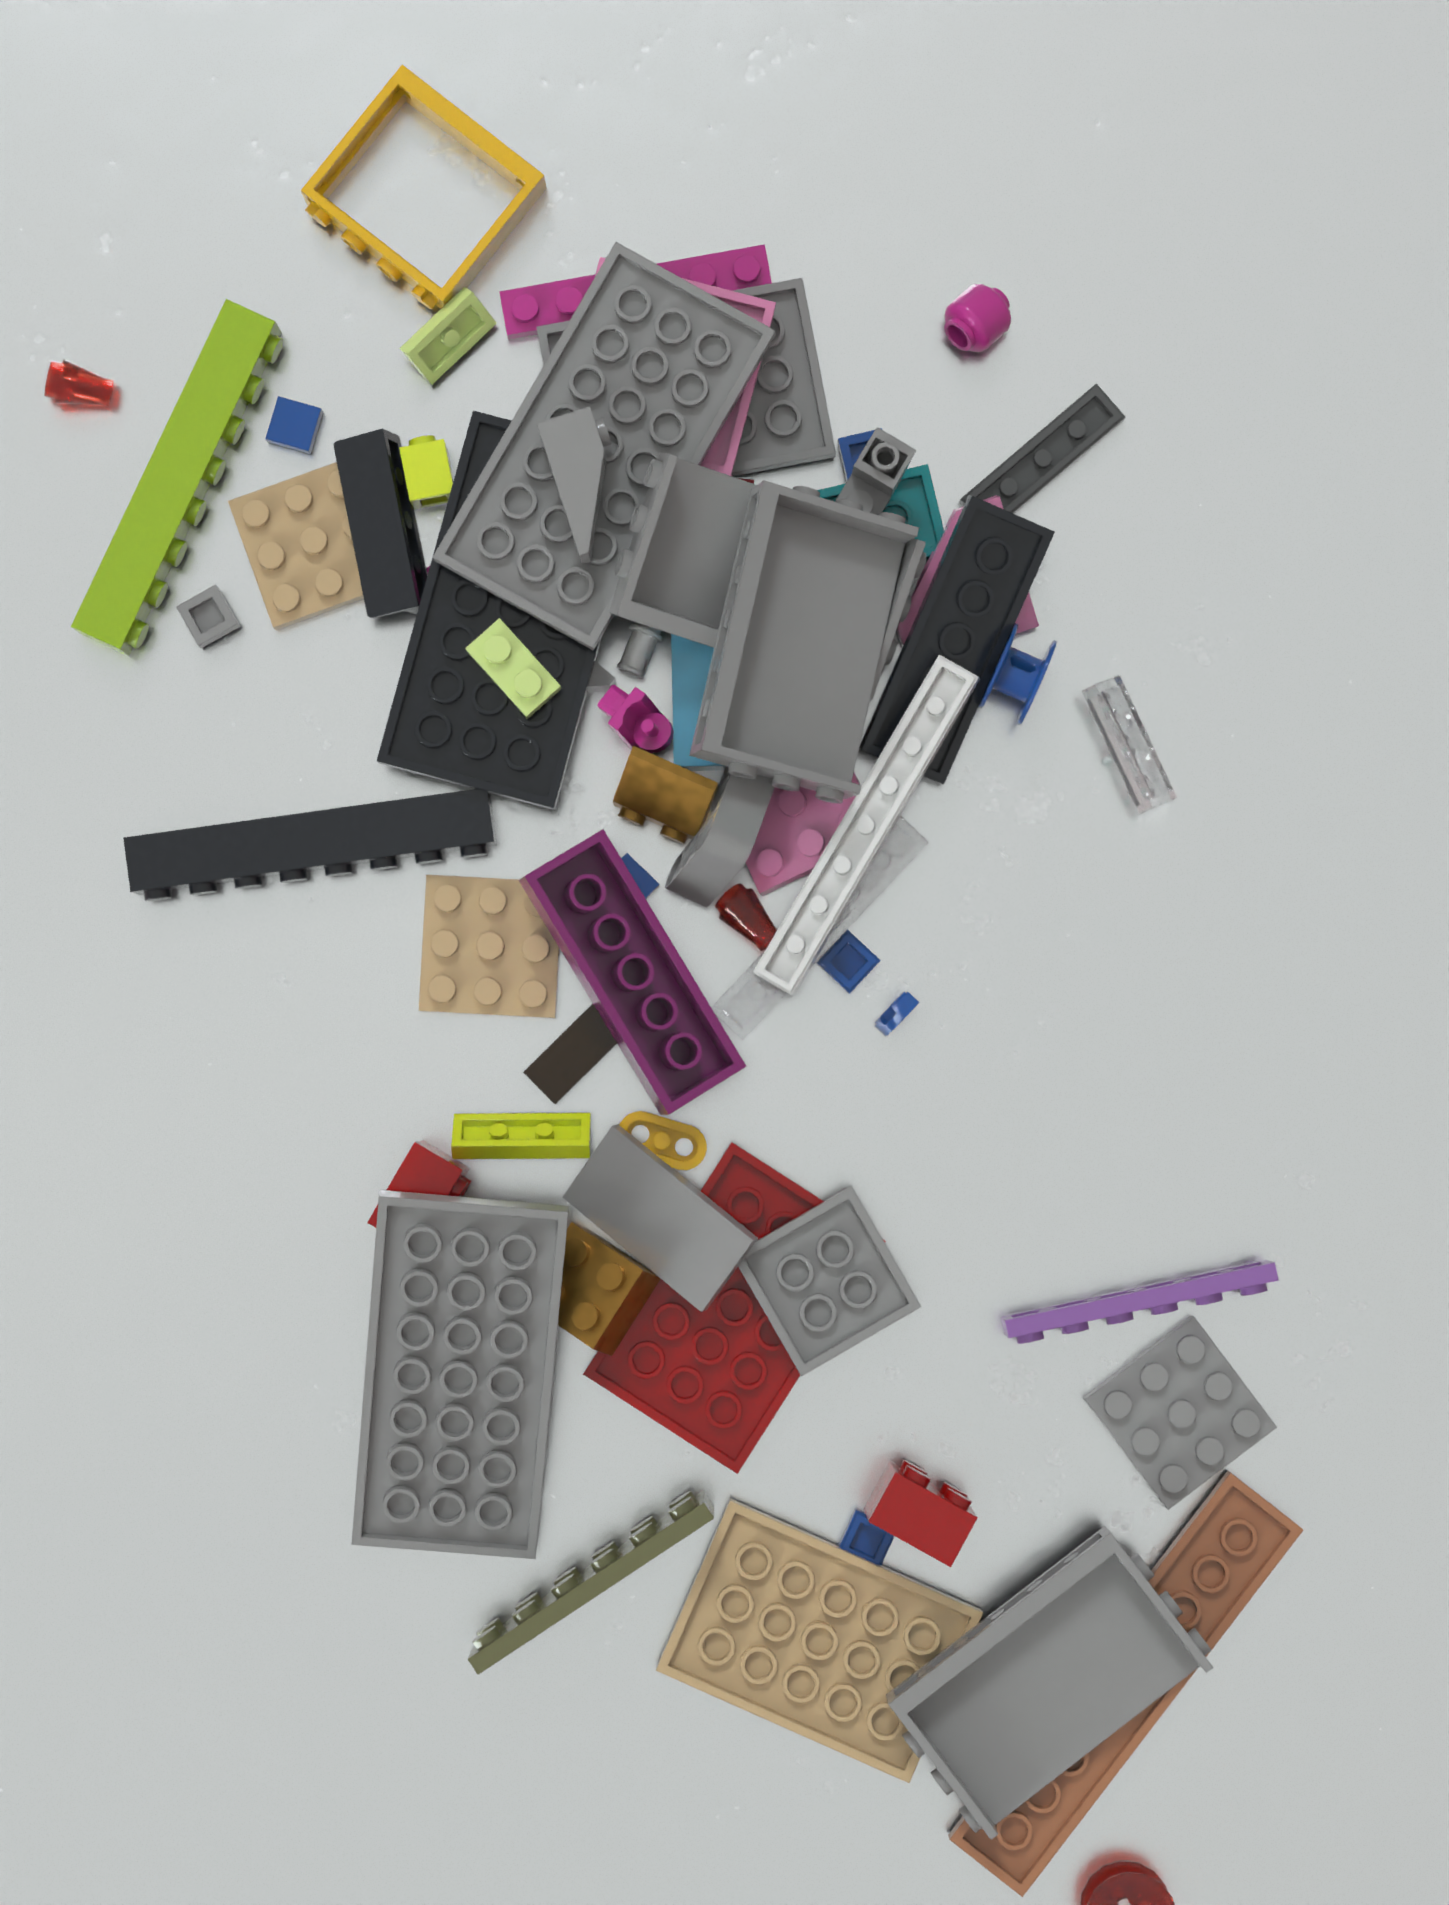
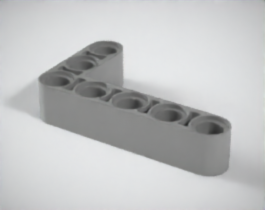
[665,766,775,908]

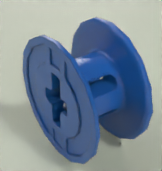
[978,623,1057,725]

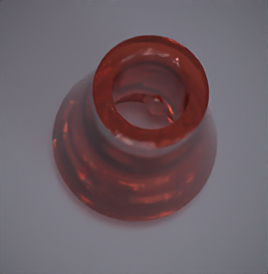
[44,359,114,407]
[715,883,778,951]

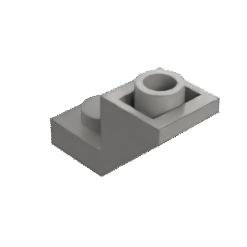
[835,427,916,515]

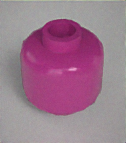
[944,284,1011,352]

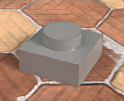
[176,584,240,648]

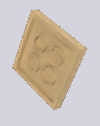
[228,462,364,630]
[418,875,560,1018]

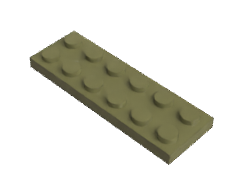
[468,1490,714,1675]

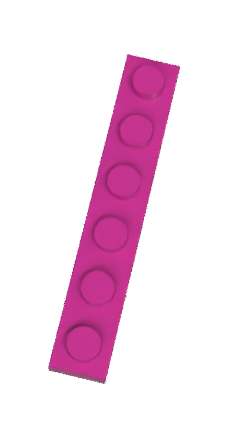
[499,244,772,340]

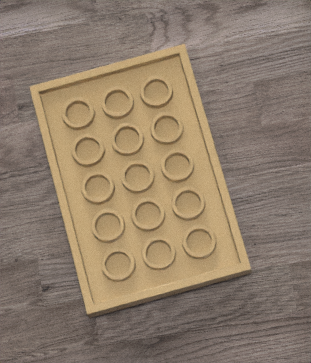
[656,1498,983,1783]

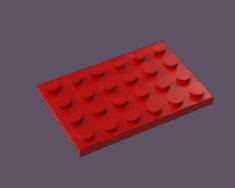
[583,1142,886,1474]

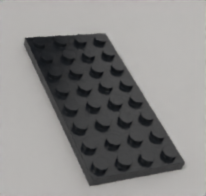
[377,410,602,810]

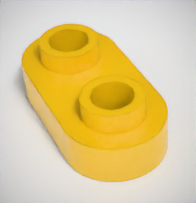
[619,1111,707,1170]

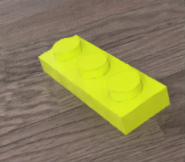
[451,1113,591,1159]

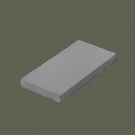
[562,1124,758,1312]

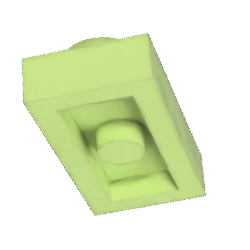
[399,287,497,385]
[465,618,562,719]

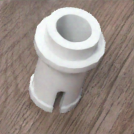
[617,622,664,678]

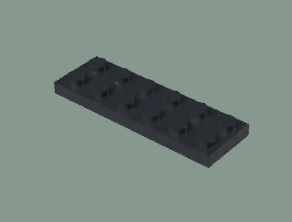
[859,495,1055,784]

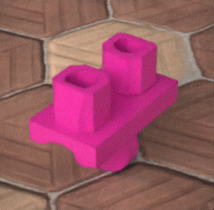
[597,684,674,753]

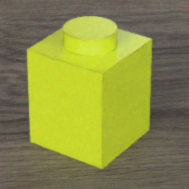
[399,435,454,510]

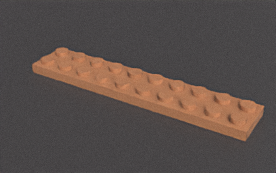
[948,1471,1303,1897]

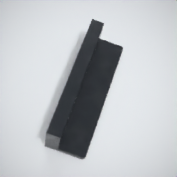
[334,429,427,618]

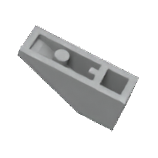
[537,406,611,564]

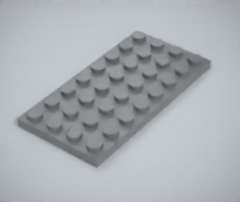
[432,242,775,651]
[351,1190,569,1559]

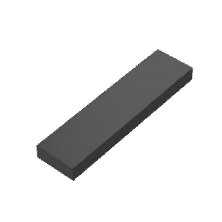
[959,383,1126,514]

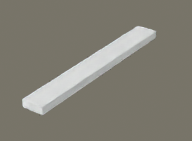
[753,655,980,996]

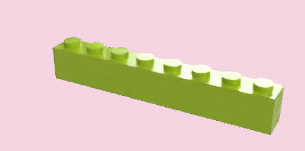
[71,299,283,656]

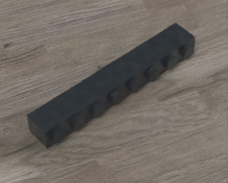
[123,789,497,901]

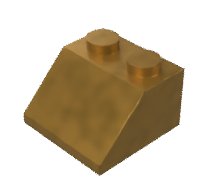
[613,746,718,844]

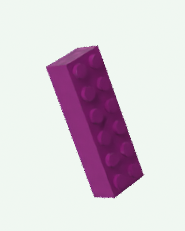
[519,829,747,1115]

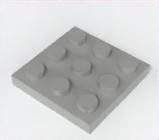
[738,1186,921,1376]
[1083,1316,1277,1510]

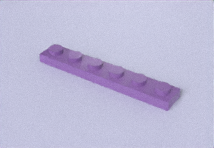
[1001,1260,1279,1344]

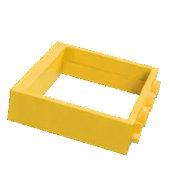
[301,65,547,310]

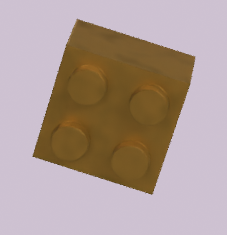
[558,1222,661,1356]

